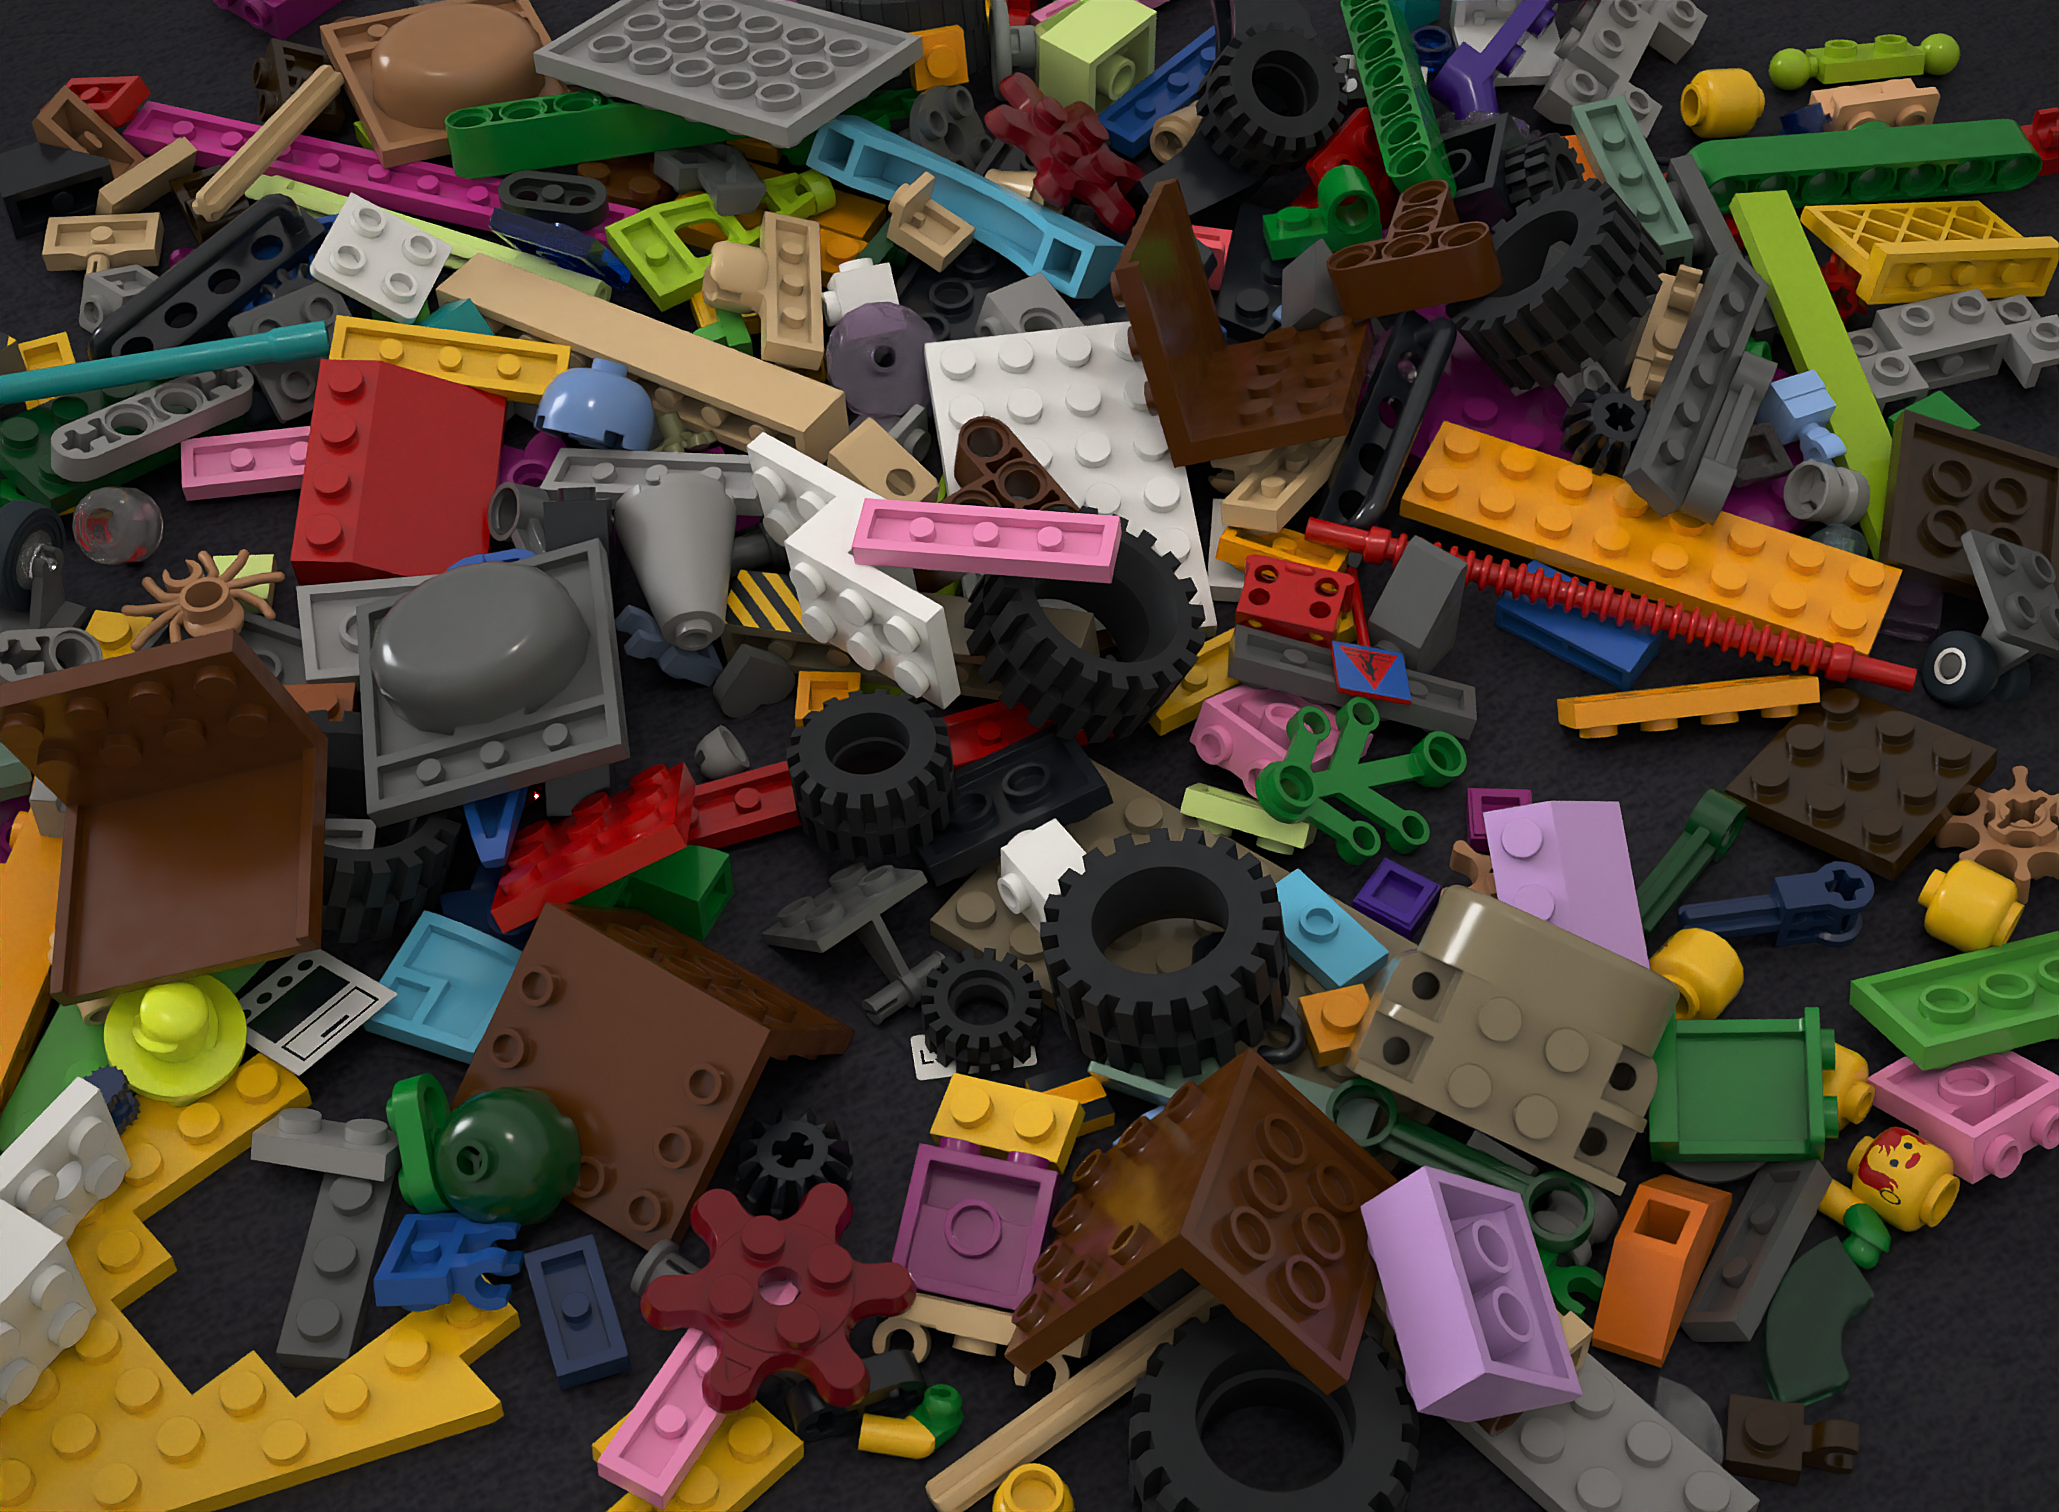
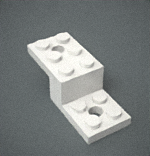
[746,432,961,709]
[0,1076,132,1417]

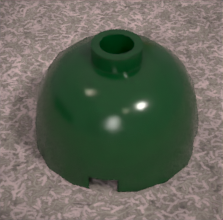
[434,1086,582,1227]

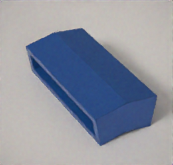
[1495,559,1665,692]

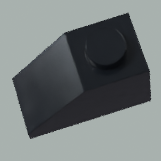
[0,142,114,239]

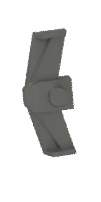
[653,142,767,216]

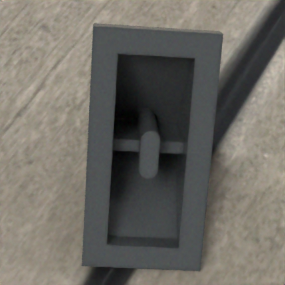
[1281,239,1386,341]

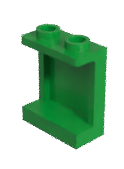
[1649,1007,1839,1162]

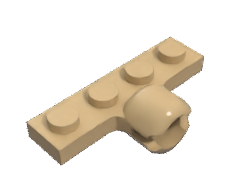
[702,211,824,371]
[1208,412,1357,535]

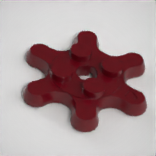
[984,72,1145,235]
[640,1183,917,1415]

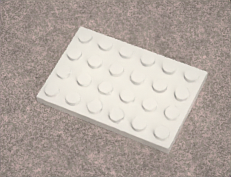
[924,321,1217,638]

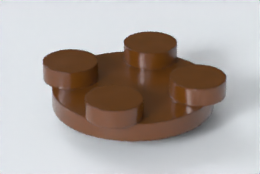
[577,153,675,209]

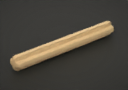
[192,65,345,222]
[925,1284,1223,1512]

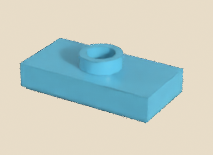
[1275,868,1389,991]

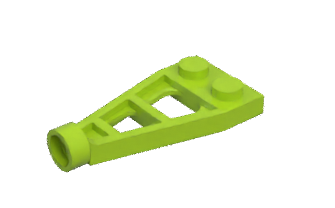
[605,168,836,312]

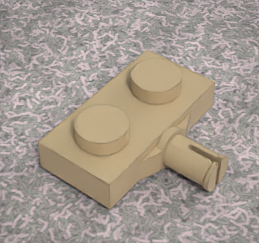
[42,212,164,285]

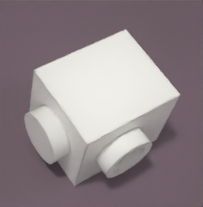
[821,258,905,352]
[997,818,1087,933]

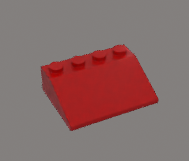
[290,359,508,586]

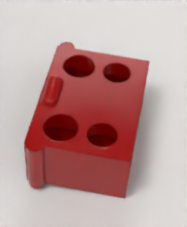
[1235,554,1354,649]

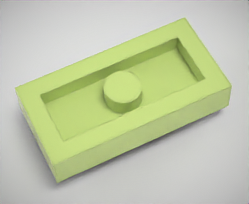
[1180,783,1317,855]

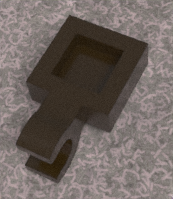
[1722,1394,1859,1485]

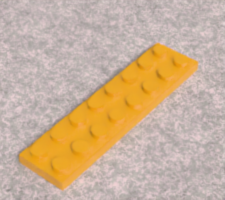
[1399,421,1903,657]

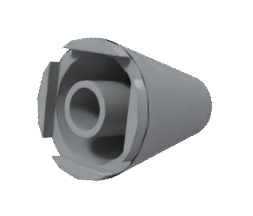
[613,473,737,651]

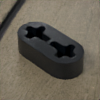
[784,1350,928,1441]

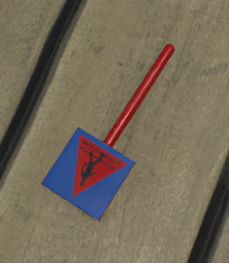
[1330,566,1412,706]

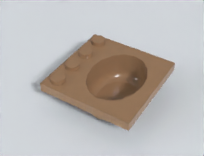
[320,0,580,169]

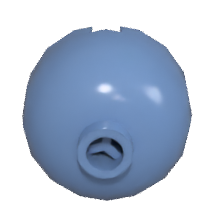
[533,358,656,451]

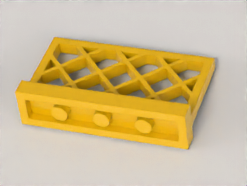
[1799,201,2059,305]

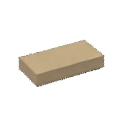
[95,136,197,215]

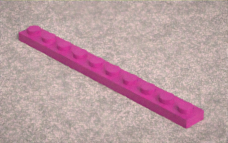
[122,101,640,261]

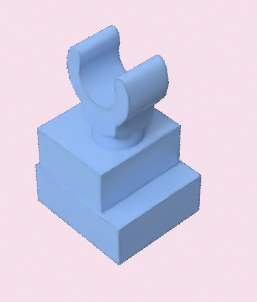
[1754,369,1847,468]

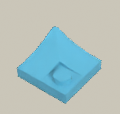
[362,910,522,1064]

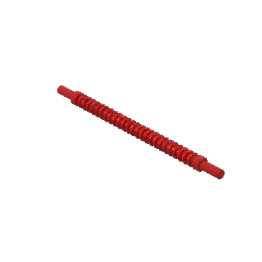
[1304,517,1917,693]

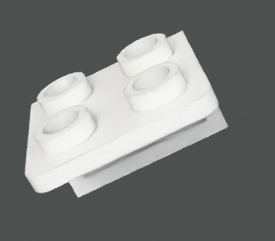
[1449,0,1560,87]
[310,192,453,325]

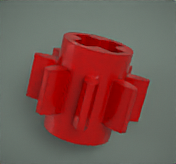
[1818,252,1869,326]

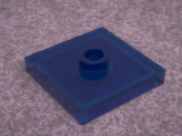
[488,207,631,289]

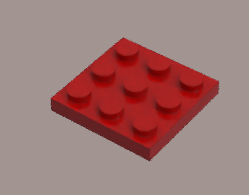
[490,762,696,934]

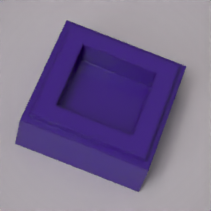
[1352,857,1442,941]

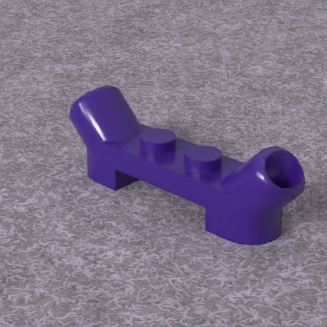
[1428,0,1585,130]

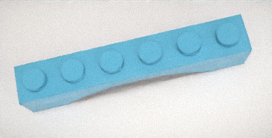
[806,114,1125,299]

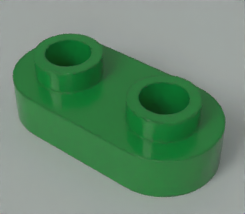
[386,1073,455,1215]

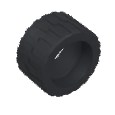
[825,0,991,91]

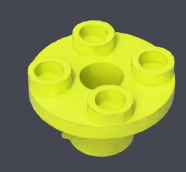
[104,975,247,1106]

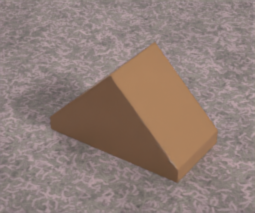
[32,85,146,180]

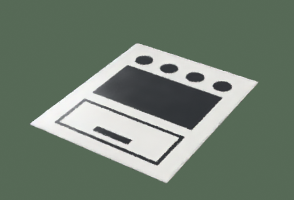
[239,949,398,1076]

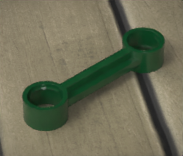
[1636,787,1749,945]
[1326,1078,1595,1253]

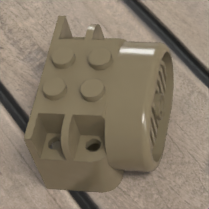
[1342,885,1680,1196]

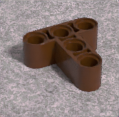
[1326,179,1503,321]
[913,416,1080,593]

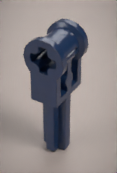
[1677,861,1875,948]

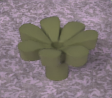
[651,411,719,453]

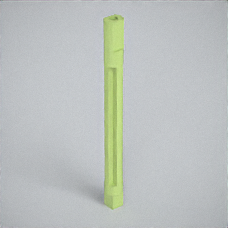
[244,174,612,302]

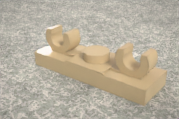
[1625,264,1704,409]
[872,1292,1093,1391]

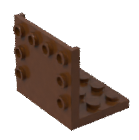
[1111,178,1375,468]
[0,628,328,1007]
[450,902,855,1251]
[1004,1047,1399,1395]

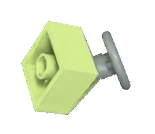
[989,0,1157,115]

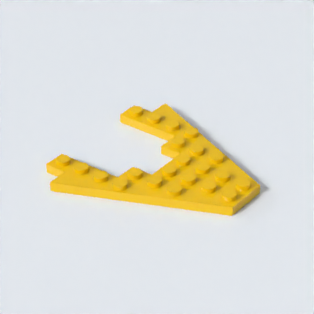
[0,1052,521,1512]

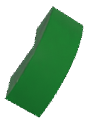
[568,845,734,941]

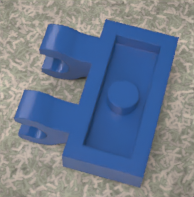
[373,1212,524,1311]

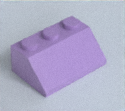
[1483,801,1650,969]
[1360,1166,1583,1423]

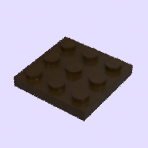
[1878,409,2059,604]
[1724,681,1997,881]

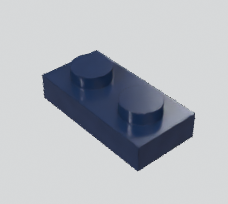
[523,1234,631,1391]

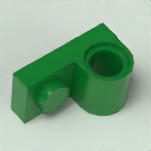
[1262,165,1382,261]

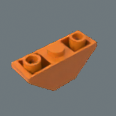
[1592,1174,1732,1368]

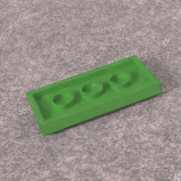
[1849,931,2059,1071]

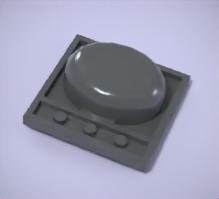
[356,538,630,828]

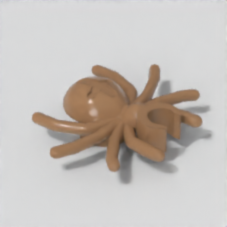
[121,549,285,651]

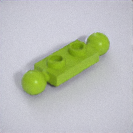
[1769,33,1960,91]

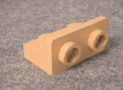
[1808,78,1940,132]

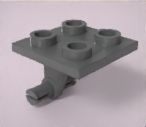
[761,862,946,1025]

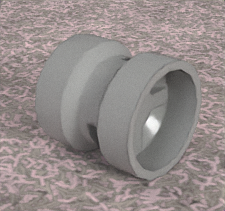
[1784,460,1870,528]
[1533,1180,1619,1267]

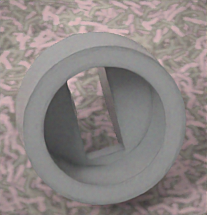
[694,725,750,781]

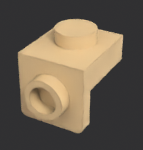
[886,171,975,272]

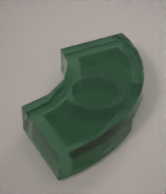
[1761,1236,1874,1406]

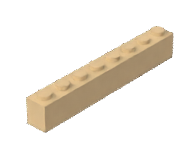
[435,252,850,464]

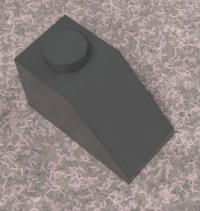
[1367,535,1468,674]

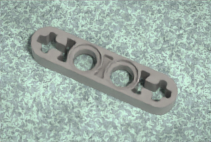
[51,366,254,482]

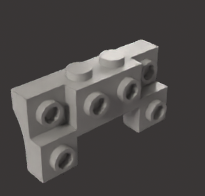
[1533,0,1707,139]
[1847,288,2059,414]

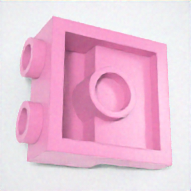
[1189,684,1373,799]
[1866,1051,2059,1184]

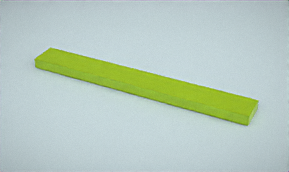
[1729,190,1892,561]

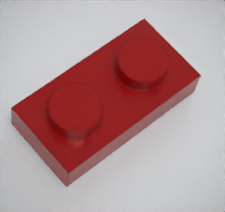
[40,76,151,129]

